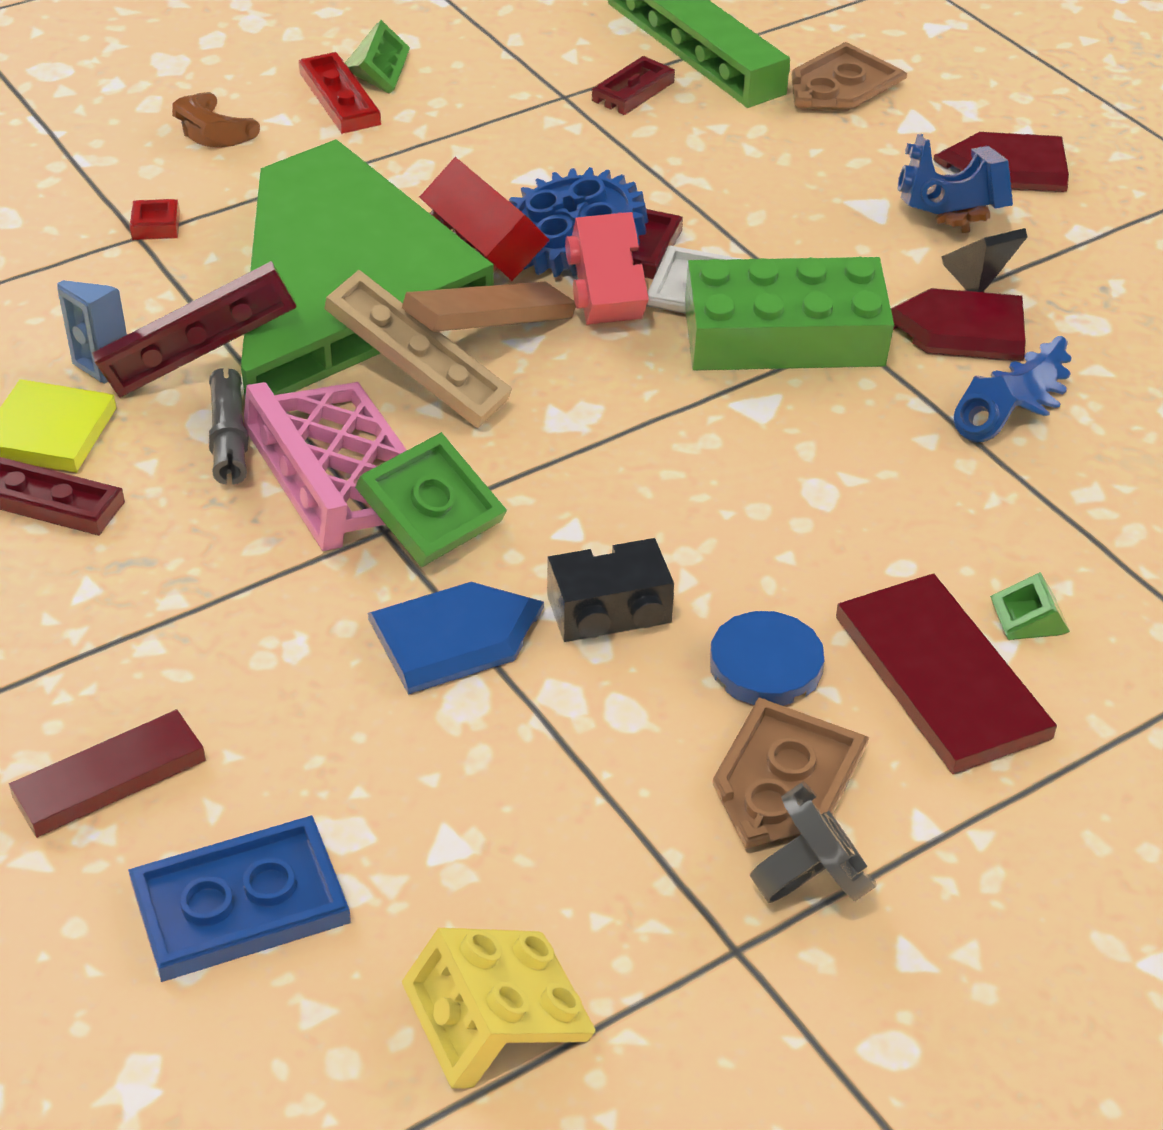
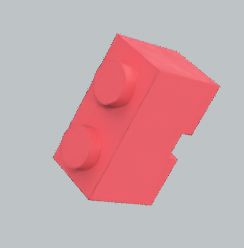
[565,212,649,325]

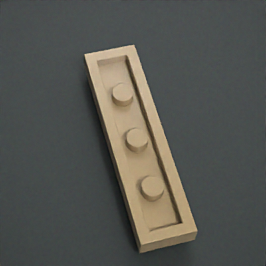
[324,270,512,429]

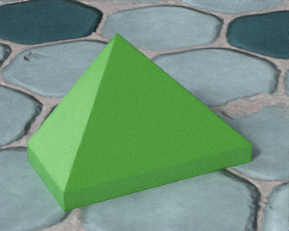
[345,20,410,94]

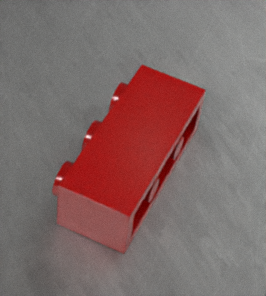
[419,156,550,281]

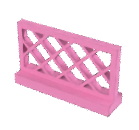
[243,382,407,551]

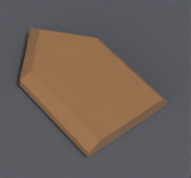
[791,42,907,110]
[713,698,869,849]

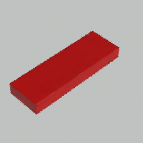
[298,52,381,134]

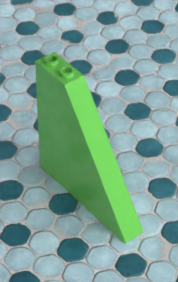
[241,139,494,397]

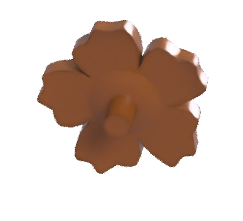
[935,205,991,233]

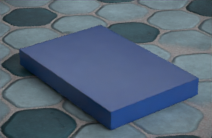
[128,815,351,982]

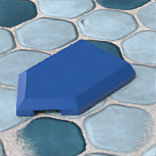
[367,581,544,695]

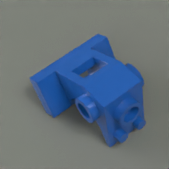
[897,133,1013,214]

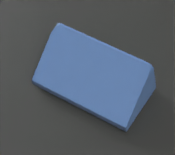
[57,280,127,384]

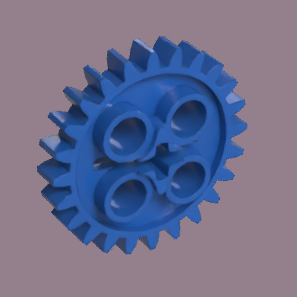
[509,167,648,277]

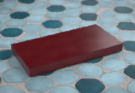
[836,573,1057,774]

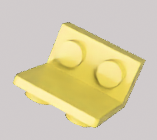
[401,927,596,1089]

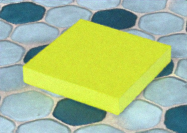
[0,379,117,473]

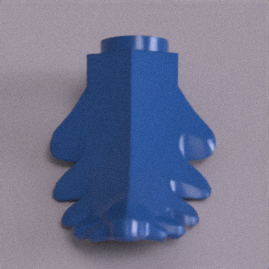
[954,336,1072,442]

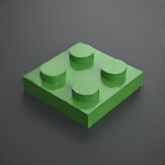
[355,432,507,568]

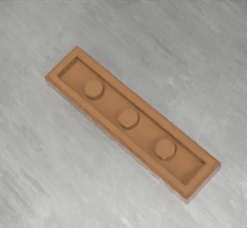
[402,281,576,332]

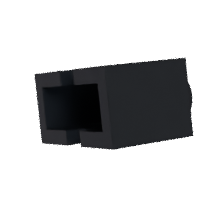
[547,538,675,642]

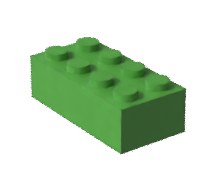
[685,257,894,370]

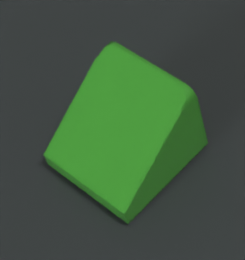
[990,572,1070,640]

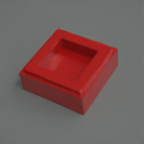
[130,199,180,240]

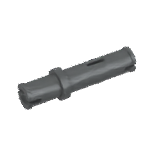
[209,368,248,485]

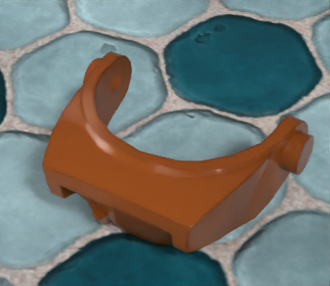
[172,92,260,147]

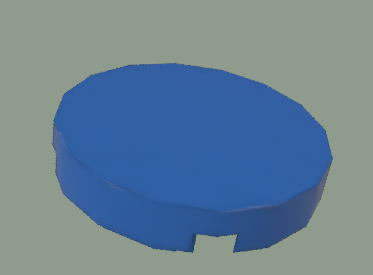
[710,611,825,706]

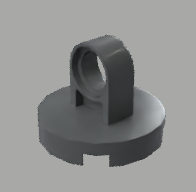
[750,781,877,903]

